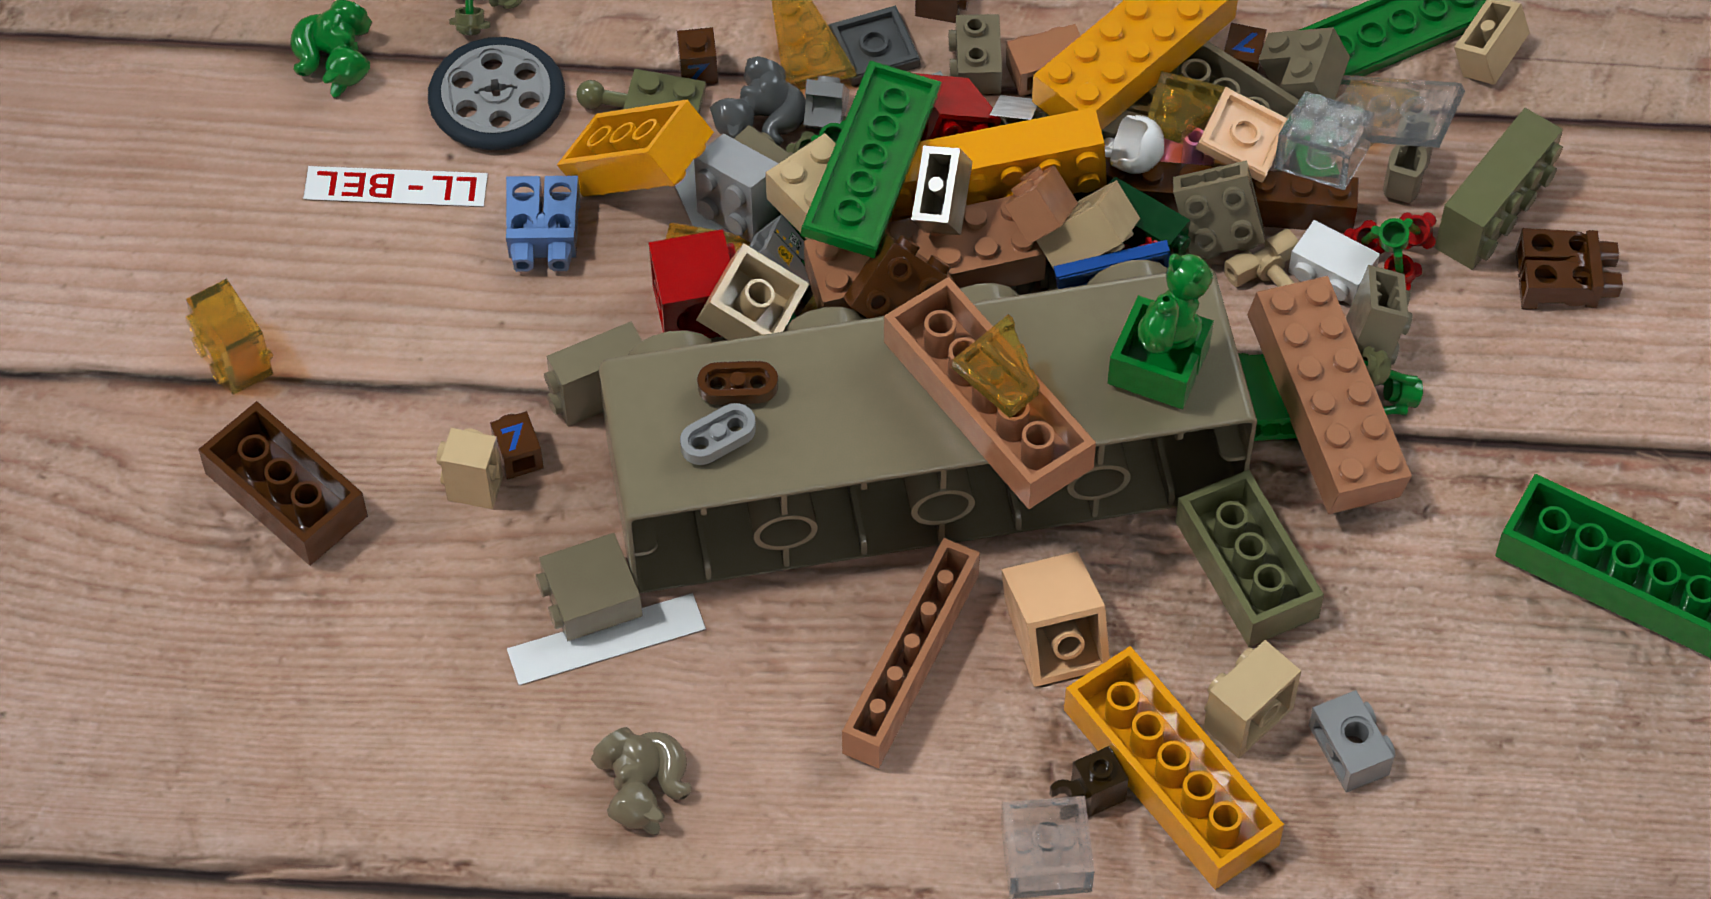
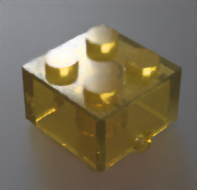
[185,278,273,395]

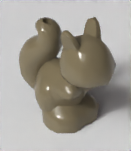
[591,727,692,835]

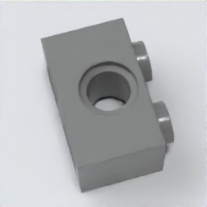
[1309,690,1395,792]

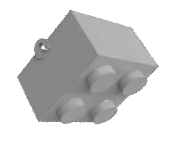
[694,133,781,242]

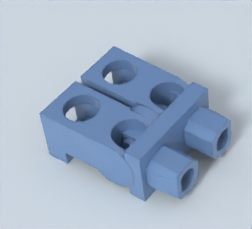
[506,176,581,272]

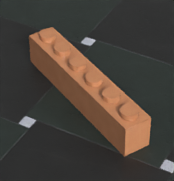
[842,538,980,769]

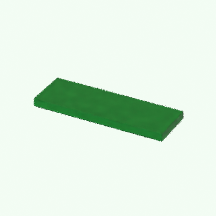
[1299,0,1486,87]
[800,60,942,258]

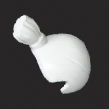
[1104,115,1164,174]

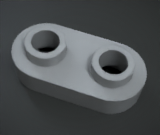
[680,403,756,465]

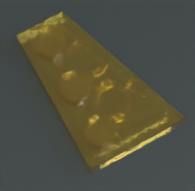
[771,0,857,90]

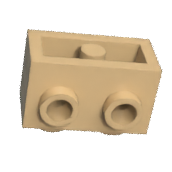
[1454,0,1530,85]
[436,428,503,509]

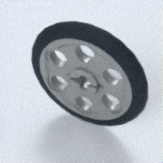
[428,37,565,150]

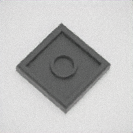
[828,5,920,86]

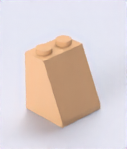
[1001,551,1110,687]

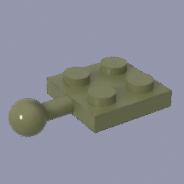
[576,69,706,113]

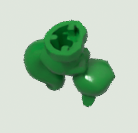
[290,0,372,99]
[1138,253,1214,354]

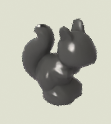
[710,56,806,146]

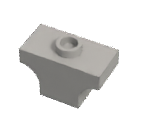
[803,76,850,130]

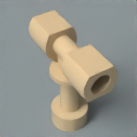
[1224,229,1299,287]

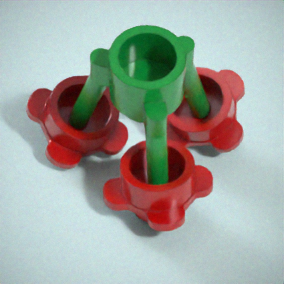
[1343,212,1437,291]

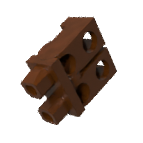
[1515,228,1623,309]

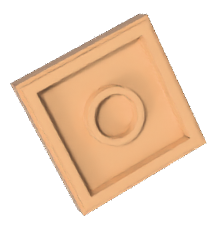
[1195,87,1292,183]

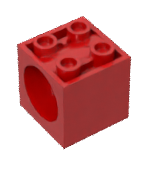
[914,73,1002,141]
[648,229,736,339]

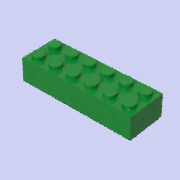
[1495,474,1711,658]

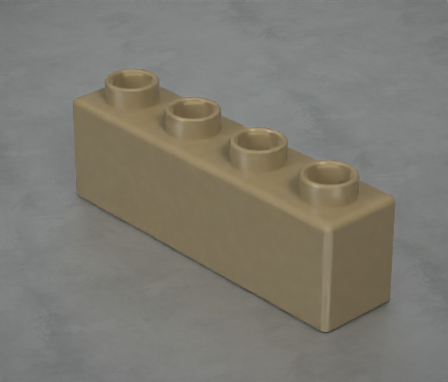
[599,260,1257,593]

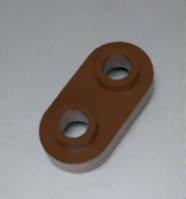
[697,361,778,405]

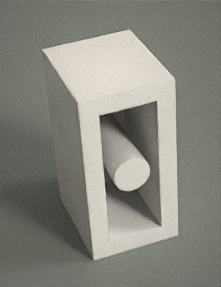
[1288,220,1380,305]

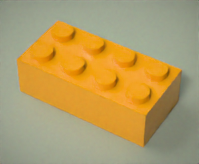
[557,99,714,197]

